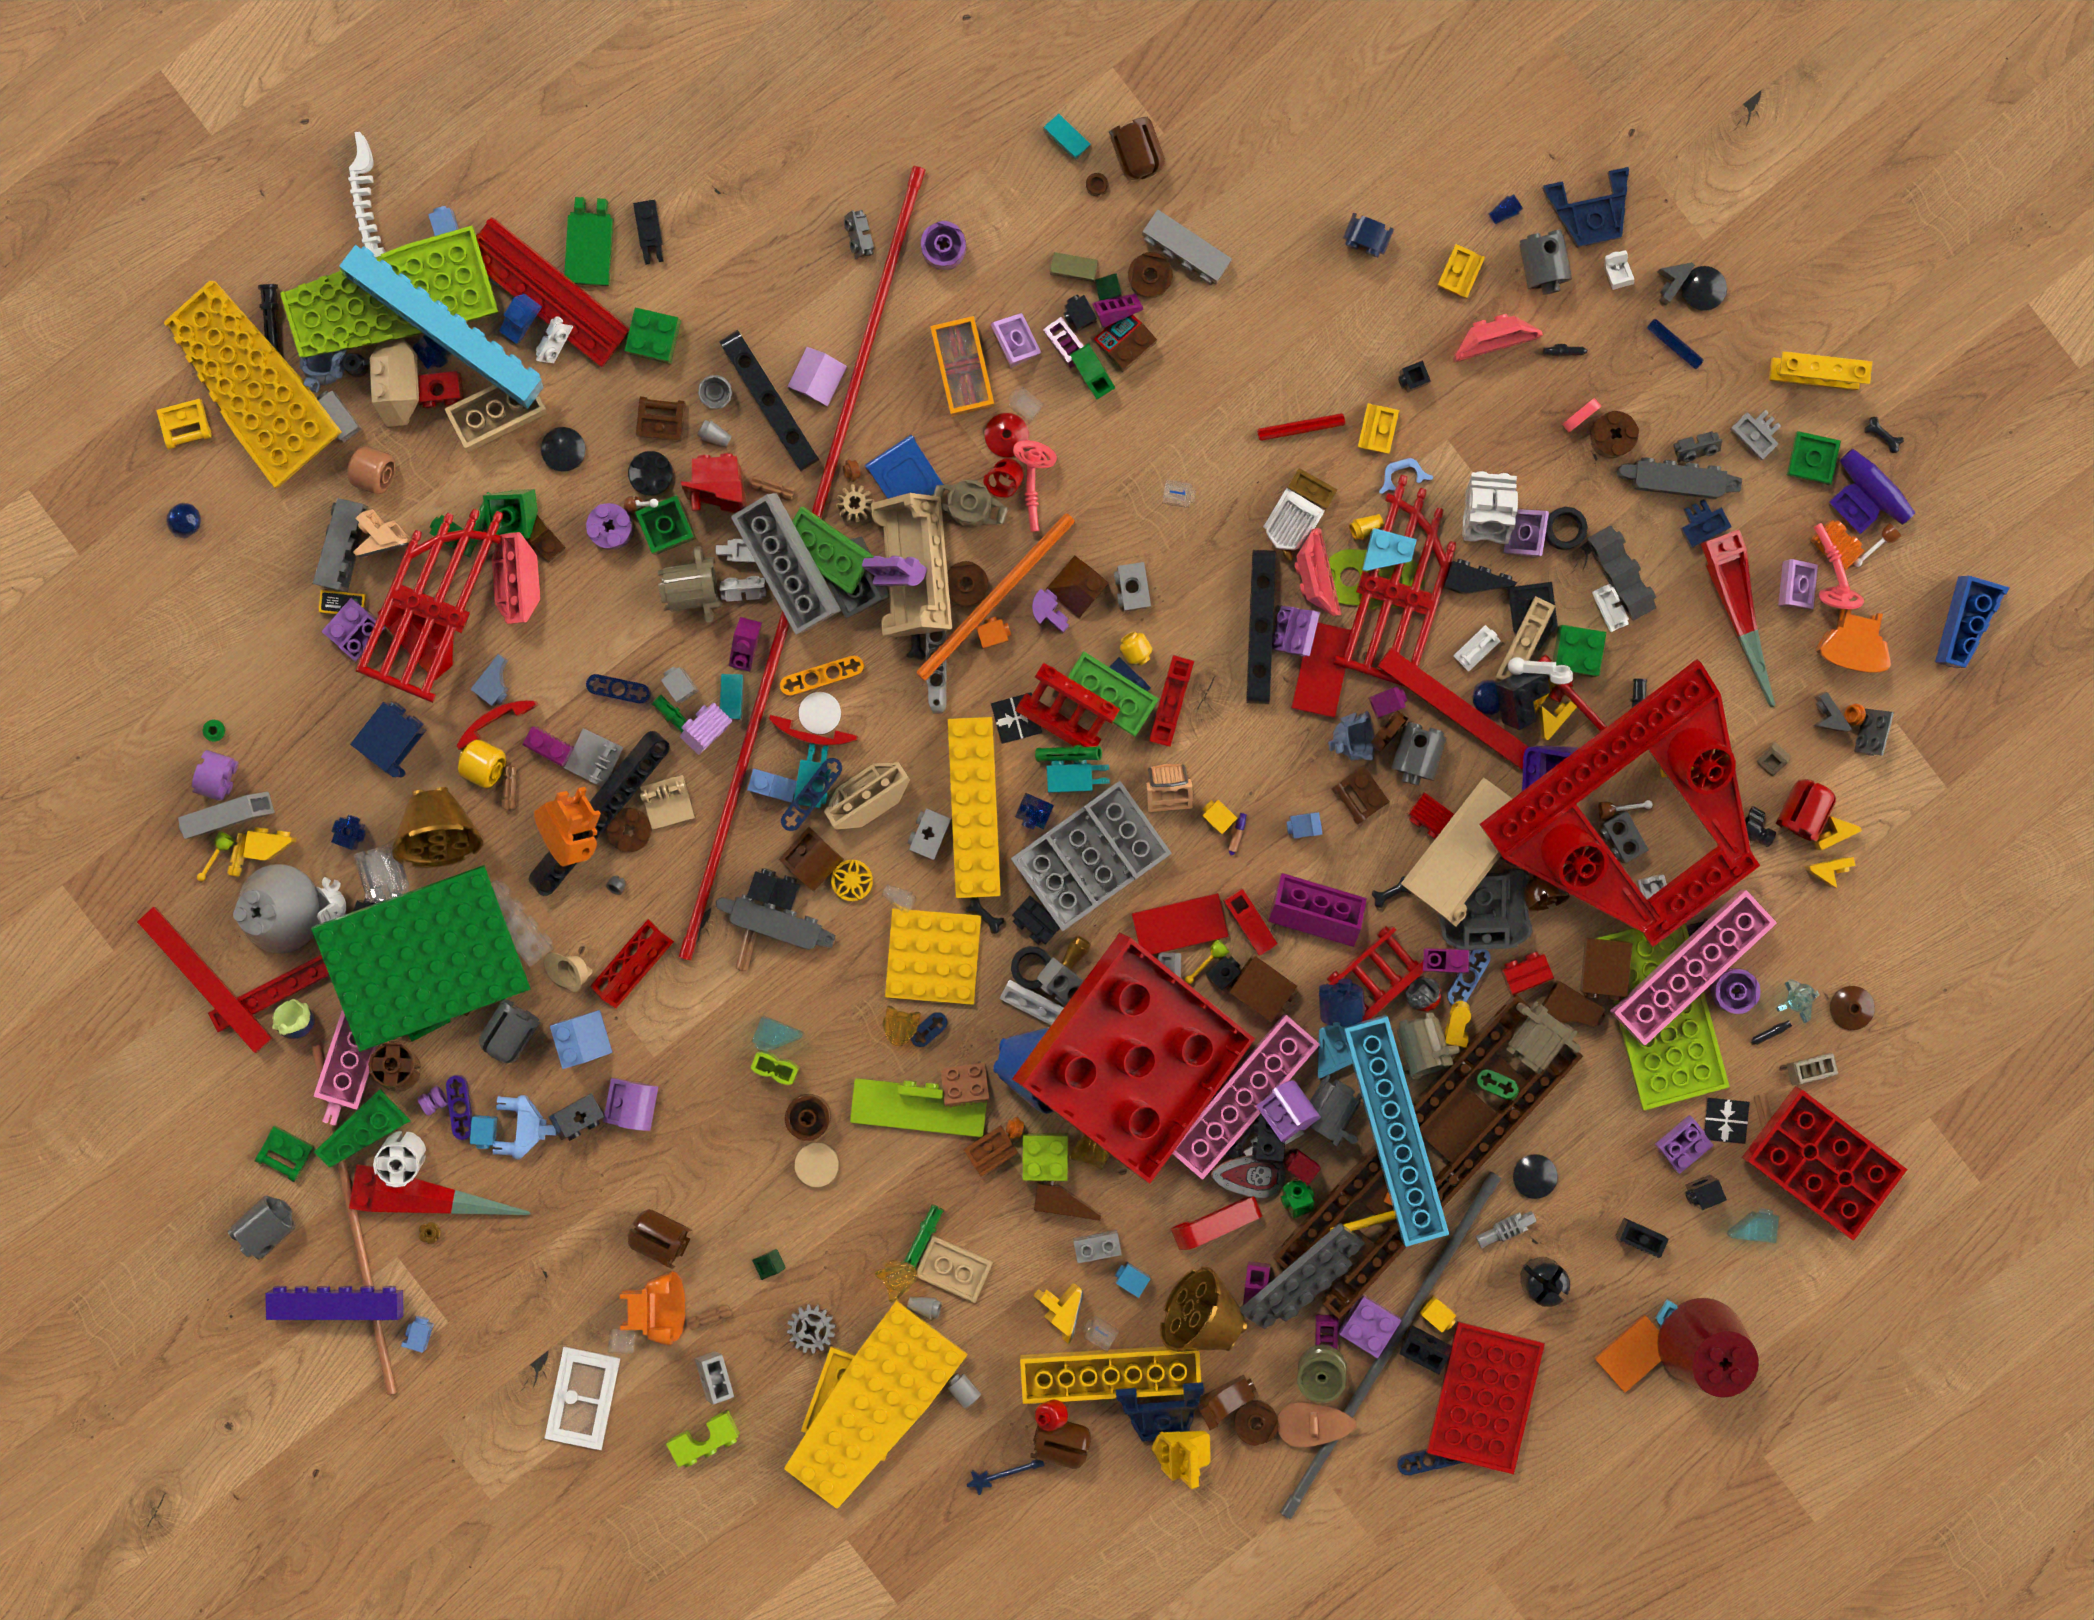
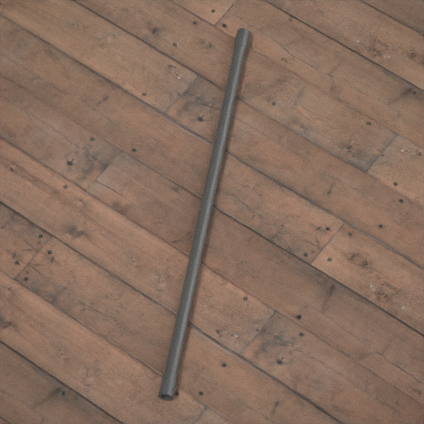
[1280,1171,1502,1519]

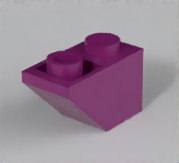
[729,617,762,672]
[1368,686,1407,718]
[1423,948,1470,974]
[1243,1261,1271,1306]

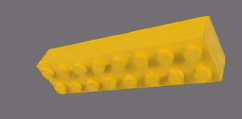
[948,717,1001,898]
[1020,1346,1201,1404]

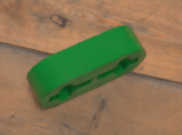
[1477,1069,1519,1100]

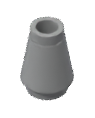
[697,420,732,448]
[907,1296,942,1320]

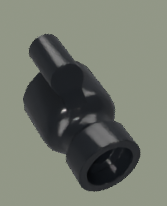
[342,353,370,377]
[1745,806,1776,847]

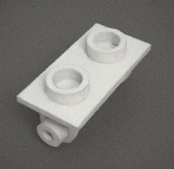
[536,316,573,363]
[720,576,766,602]
[1592,584,1629,632]
[1453,625,1501,672]

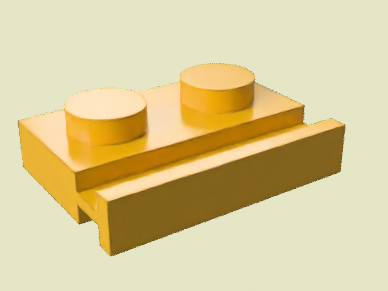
[1437,244,1485,299]
[1357,403,1399,455]

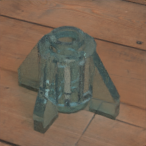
[1776,979,1819,1023]

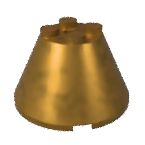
[392,787,483,868]
[1160,1266,1247,1352]

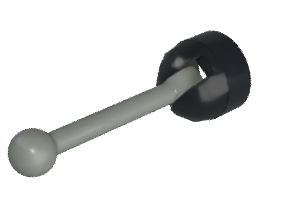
[1226,1113,1261,1159]

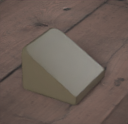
[1757,742,1790,776]

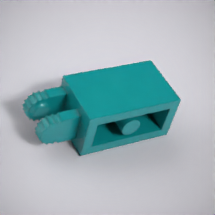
[794,743,831,808]
[1047,760,1110,793]

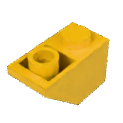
[243,827,297,861]

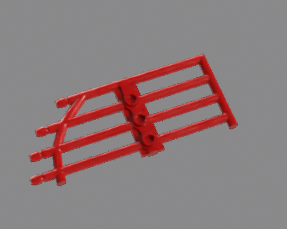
[1333,475,1456,687]
[355,509,503,703]

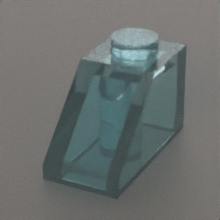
[752,1015,805,1052]
[1727,1208,1779,1243]

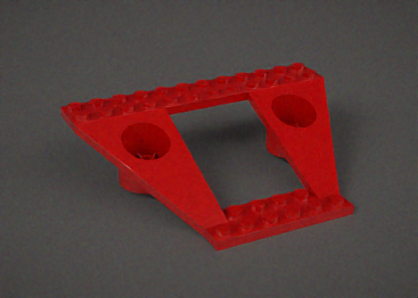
[1479,659,1760,947]

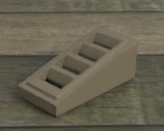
[1787,1053,1838,1085]

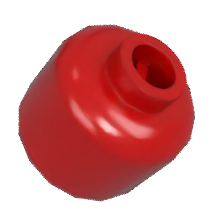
[1035,1399,1068,1432]

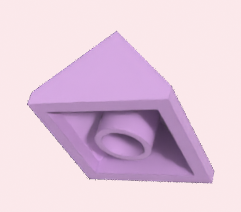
[990,313,1041,368]
[787,347,847,407]
[1504,509,1549,558]
[1778,559,1818,609]

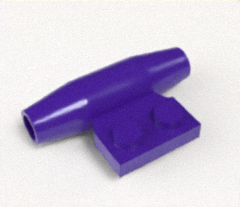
[1829,449,1915,534]

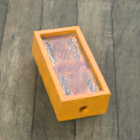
[930,316,995,417]

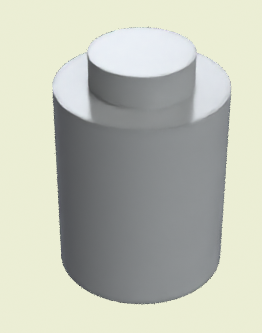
[947,1373,981,1409]

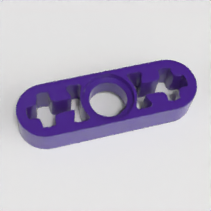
[446,1075,472,1140]

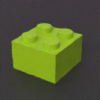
[1023,1133,1068,1181]

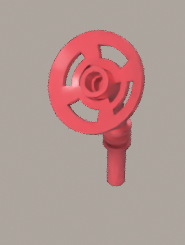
[1013,440,1057,532]
[1814,523,1864,609]

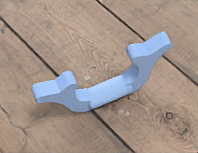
[1379,458,1433,494]

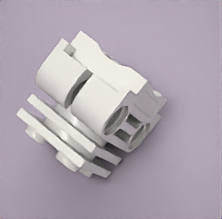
[1462,471,1518,544]

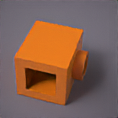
[976,617,1011,649]

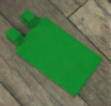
[564,197,614,286]

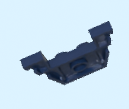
[1542,167,1629,248]
[1116,1382,1204,1442]

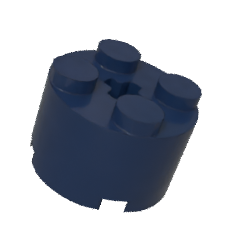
[1343,213,1394,258]
[1319,979,1365,1026]

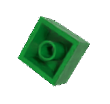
[625,307,681,364]
[635,495,696,555]
[1553,625,1607,677]

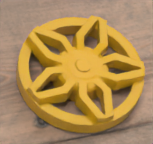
[831,859,873,901]

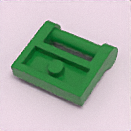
[255,1126,314,1182]

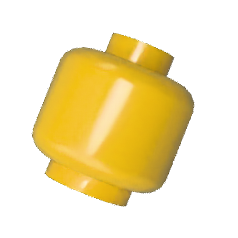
[1120,631,1152,666]

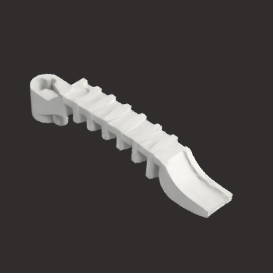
[348,132,386,257]

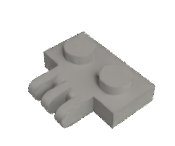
[1730,410,1781,460]

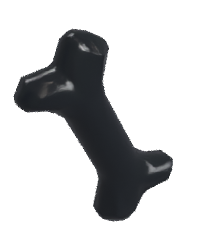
[1864,417,1904,453]
[906,634,926,660]
[1372,876,1411,908]
[966,897,1004,934]

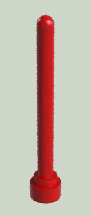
[1537,654,1608,732]

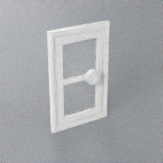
[545,1347,620,1450]

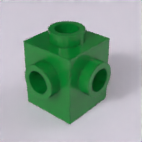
[1280,1180,1314,1219]

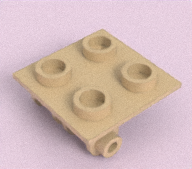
[640,775,695,830]

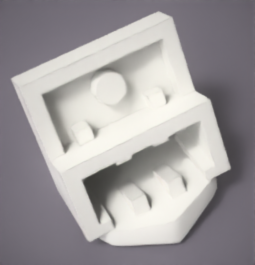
[1263,488,1325,550]

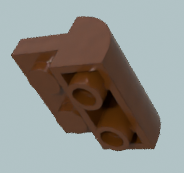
[779,827,844,892]

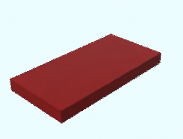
[1291,622,1351,718]
[1131,893,1229,955]

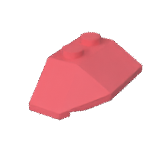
[1453,314,1543,362]
[1295,528,1342,616]
[492,532,540,624]

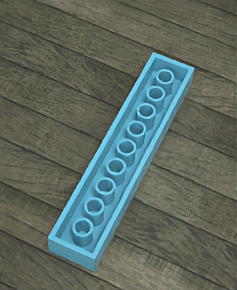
[339,245,544,409]
[1342,1015,1449,1247]

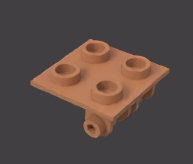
[941,1063,990,1108]

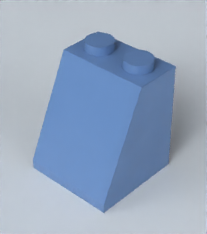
[550,1010,613,1069]

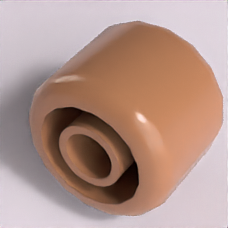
[347,446,396,494]

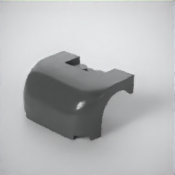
[1438,869,1532,950]

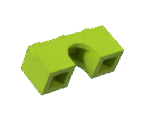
[666,1410,740,1468]

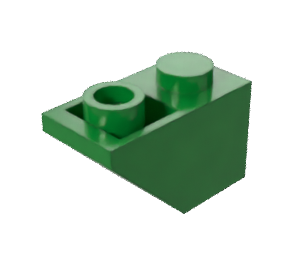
[1070,343,1115,400]

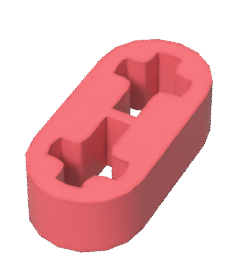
[1562,398,1601,433]

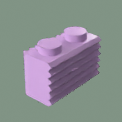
[680,703,732,755]

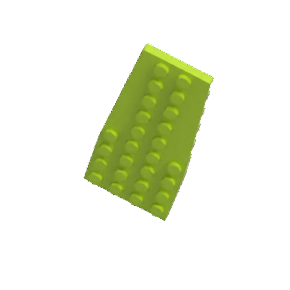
[280,226,499,358]

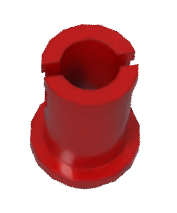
[1548,680,1574,703]

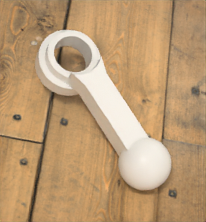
[1508,657,1573,684]

